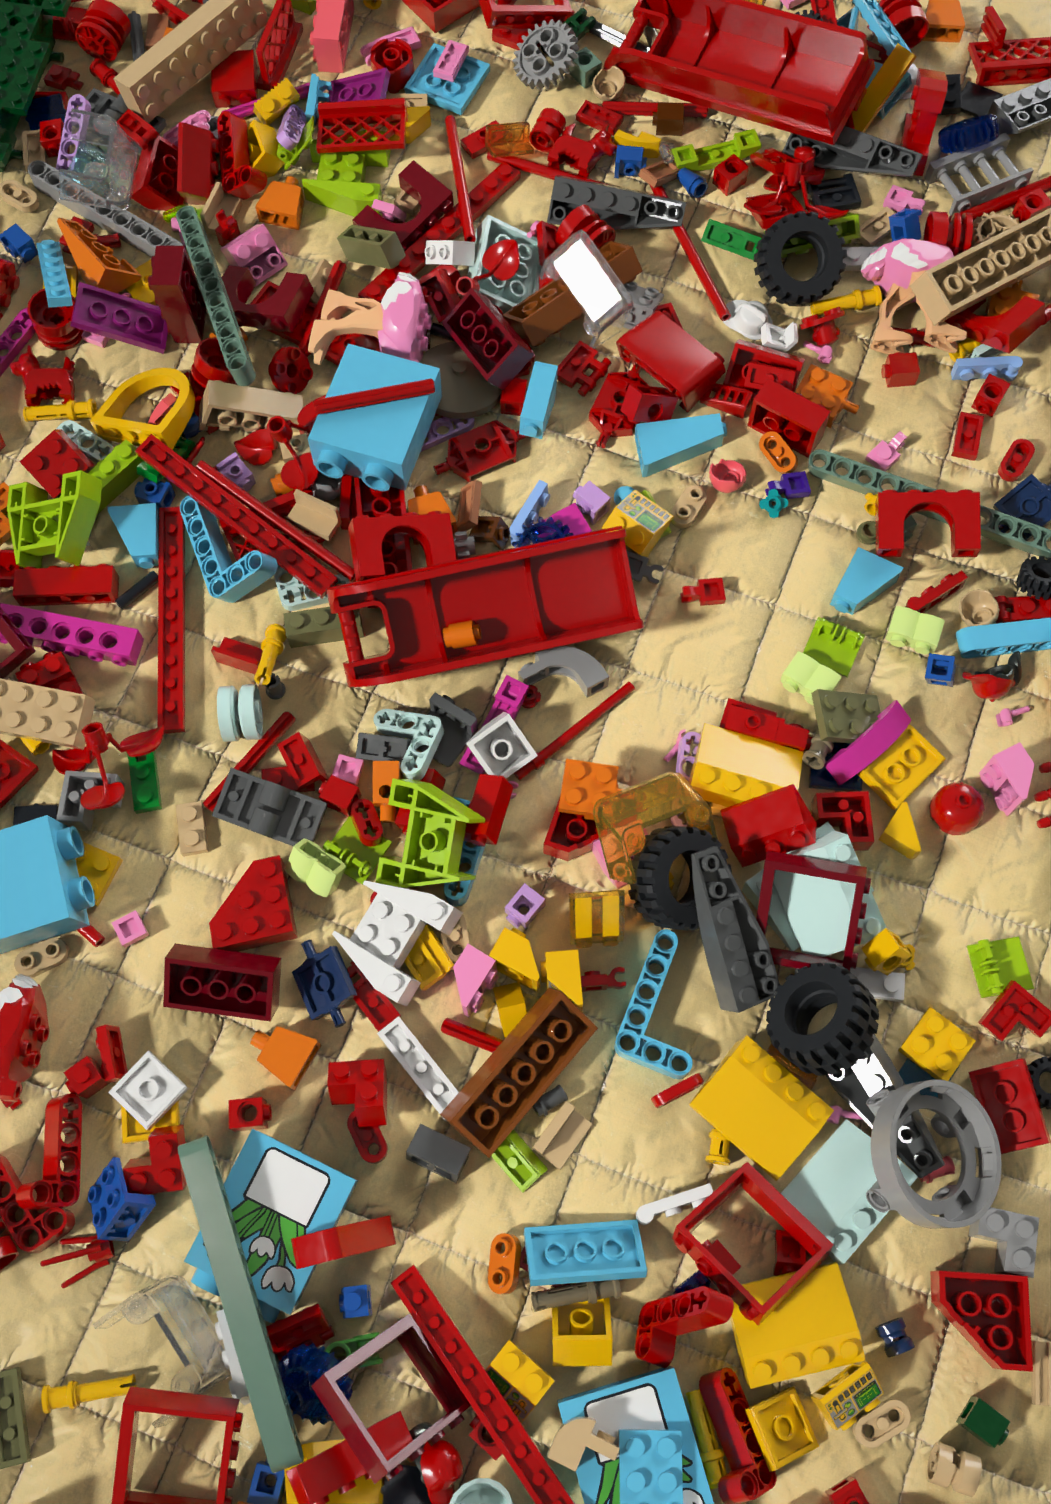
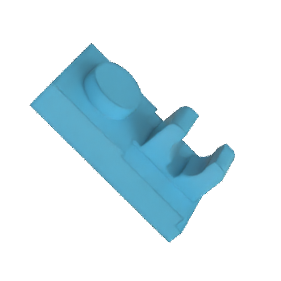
[305,74,332,126]

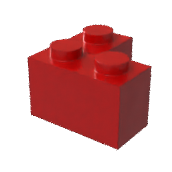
[419,269,461,323]
[811,791,875,851]
[327,1059,388,1127]
[123,1125,187,1195]

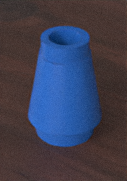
[677,168,708,198]

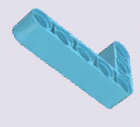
[180,496,278,603]
[956,618,1051,659]
[614,929,693,1079]

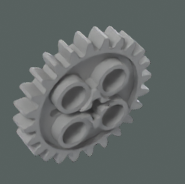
[513,19,579,90]

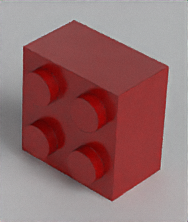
[19,429,95,499]

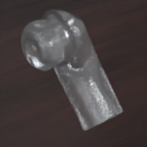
[659,141,675,164]

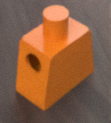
[922,0,965,43]
[256,176,304,230]
[407,485,458,545]
[372,761,405,823]
[250,1026,321,1091]

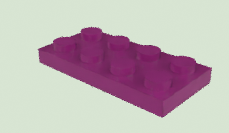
[71,282,168,354]

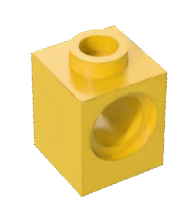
[861,928,912,976]

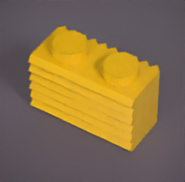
[253,78,300,125]

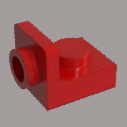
[773,1230,806,1276]

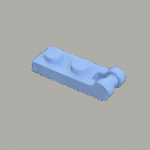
[951,356,1023,381]
[509,480,550,547]

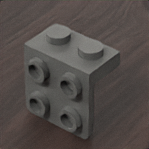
[409,692,478,767]

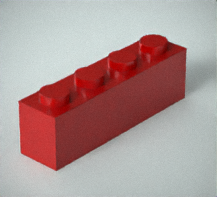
[12,564,119,606]
[286,1411,413,1504]

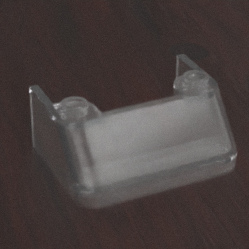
[59,108,138,211]
[539,230,633,348]
[93,1275,231,1429]

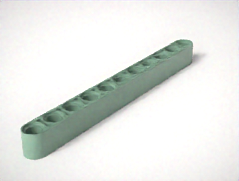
[176,206,256,386]
[808,449,1051,559]
[178,1136,304,1473]

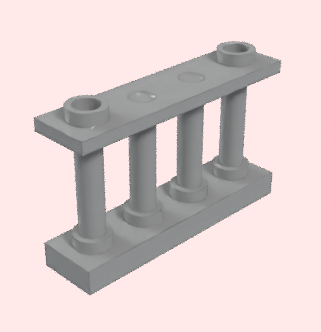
[924,133,1034,216]

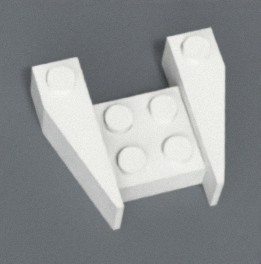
[332,881,463,1006]

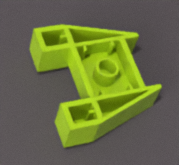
[302,130,391,217]
[7,470,102,568]
[375,778,485,888]

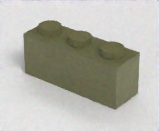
[337,225,406,269]
[284,607,364,648]

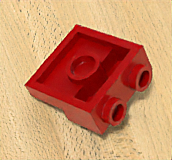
[15,651,84,694]

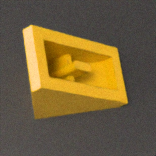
[878,802,921,859]
[493,982,527,1039]

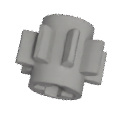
[454,531,476,560]

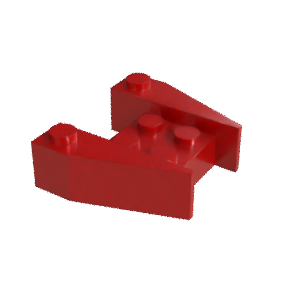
[900,68,948,176]

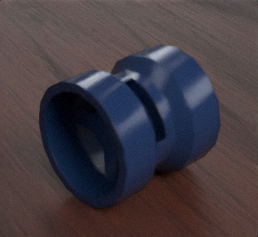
[875,1317,915,1358]

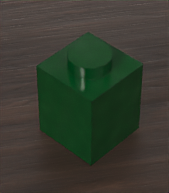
[956,1396,1010,1448]

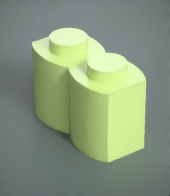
[885,606,945,654]
[780,651,842,706]
[285,839,346,898]

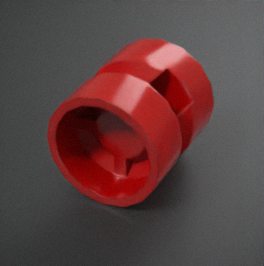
[529,108,566,152]

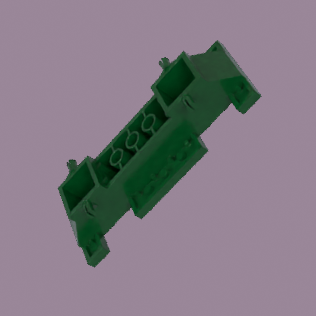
[0,0,71,173]

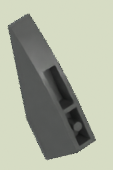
[984,78,1051,135]
[782,126,923,177]
[547,175,687,230]
[691,846,780,1013]
[826,1034,945,1178]

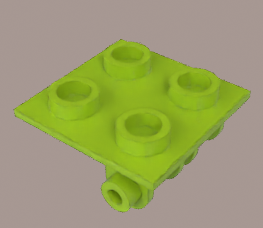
[277,116,315,171]
[803,617,865,677]
[323,816,392,885]
[966,937,1034,998]

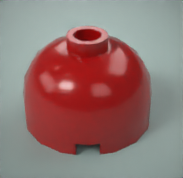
[929,782,985,835]

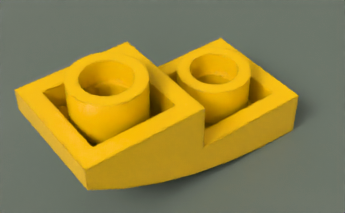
[614,129,661,158]

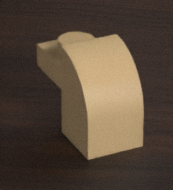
[547,1416,620,1472]

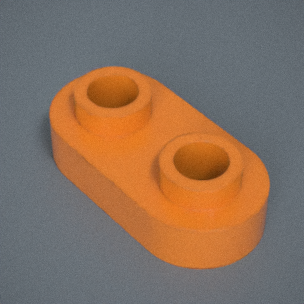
[759,431,798,474]
[488,1233,521,1295]

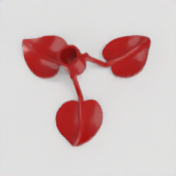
[744,158,849,220]
[420,239,520,315]
[234,395,326,491]
[52,722,165,810]

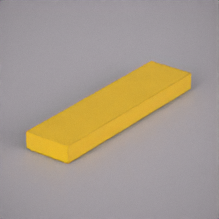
[852,43,917,133]

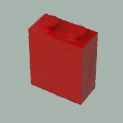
[211,49,258,108]

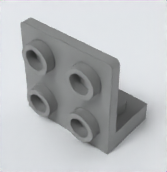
[604,281,664,329]

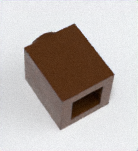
[652,102,684,136]

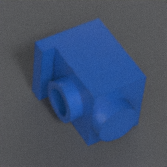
[614,145,647,178]
[889,208,922,242]
[0,223,38,263]
[134,478,176,508]
[925,653,956,687]
[339,1284,372,1319]
[247,1457,285,1504]

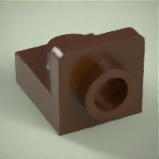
[469,516,510,549]

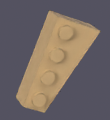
[199,380,303,432]

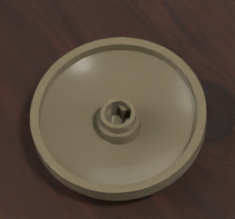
[419,342,502,419]

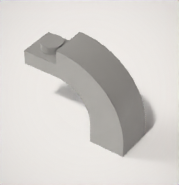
[518,646,609,698]

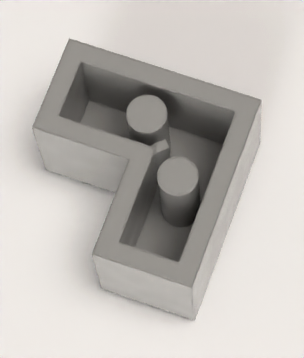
[56,770,125,831]
[969,1207,1039,1278]

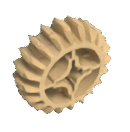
[970,211,1019,248]

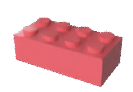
[310,0,355,73]

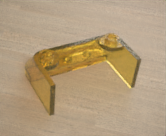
[593,772,718,884]

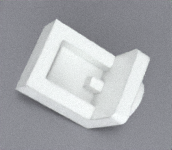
[761,322,799,353]

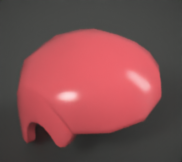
[709,459,746,493]

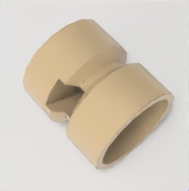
[927,1441,982,1497]

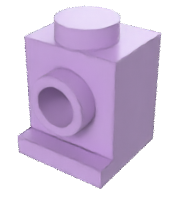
[216,452,256,491]
[573,481,611,525]
[505,883,546,928]

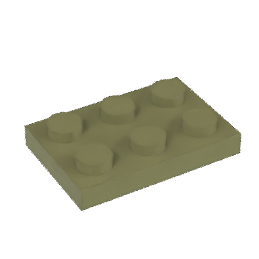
[811,689,881,743]

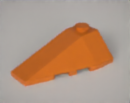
[57,218,142,293]

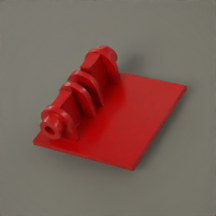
[53,6,87,42]

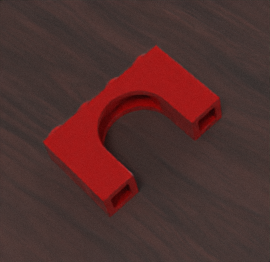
[945,296,1045,354]
[875,489,981,557]
[348,511,457,581]
[394,767,514,847]

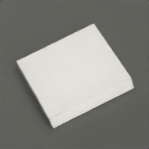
[108,1050,189,1131]

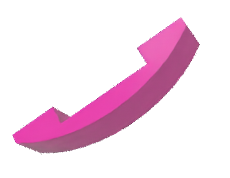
[459,675,529,774]
[824,700,911,785]

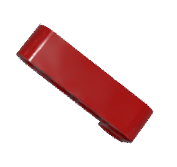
[217,111,267,200]
[16,1093,82,1210]
[0,1155,75,1252]
[291,1215,396,1269]
[635,1286,734,1368]
[699,1367,777,1504]

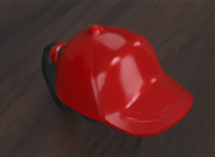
[962,651,1022,702]
[409,1422,464,1504]

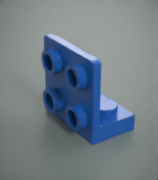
[88,1157,156,1242]

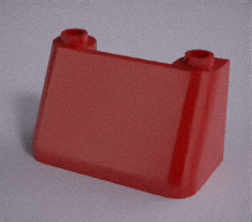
[616,310,726,413]

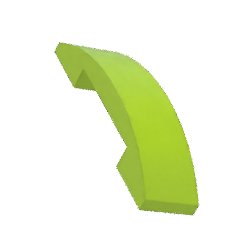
[671,129,762,171]

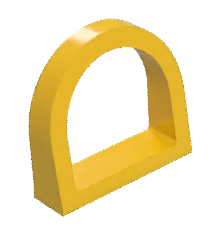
[90,368,195,450]

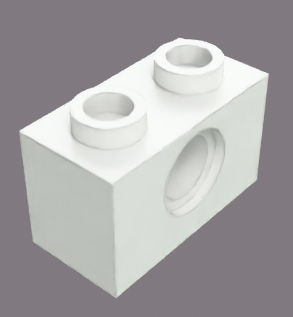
[425,240,475,266]

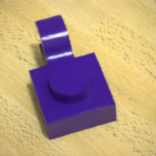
[765,471,811,499]

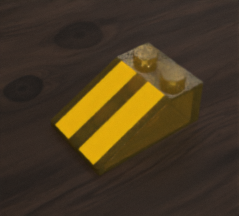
[568,890,625,948]

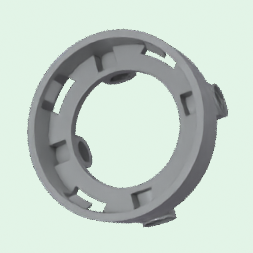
[866,1080,1002,1229]

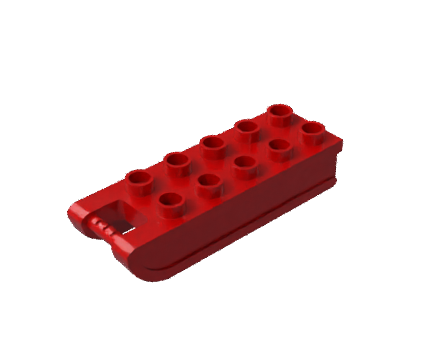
[604,0,875,145]
[326,525,644,688]

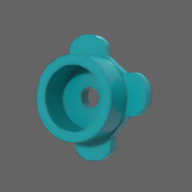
[759,489,788,518]

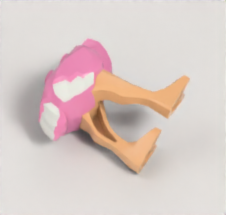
[860,238,967,354]
[308,272,431,365]

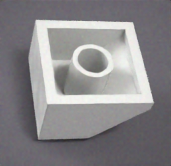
[466,712,538,779]

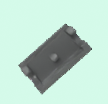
[356,733,412,763]
[406,1123,471,1183]

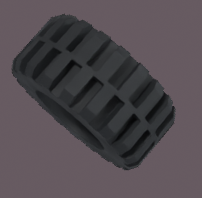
[754,211,847,306]
[627,826,732,931]
[766,963,879,1076]

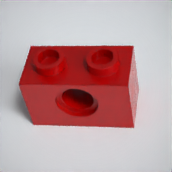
[620,384,679,424]

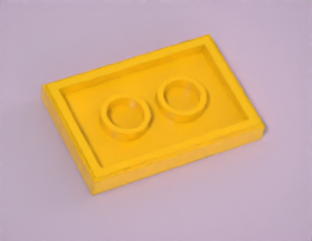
[857,724,946,810]

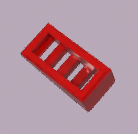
[700,383,753,419]

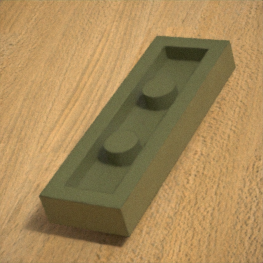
[0,1367,31,1469]

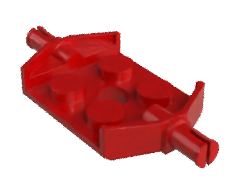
[589,365,649,448]
[433,420,529,482]

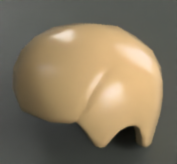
[592,65,626,101]
[959,589,1000,627]

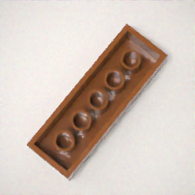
[502,241,643,347]
[440,987,598,1158]

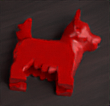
[547,123,617,178]
[10,345,75,407]

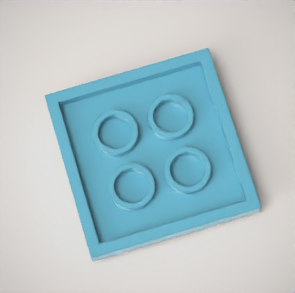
[404,43,490,116]

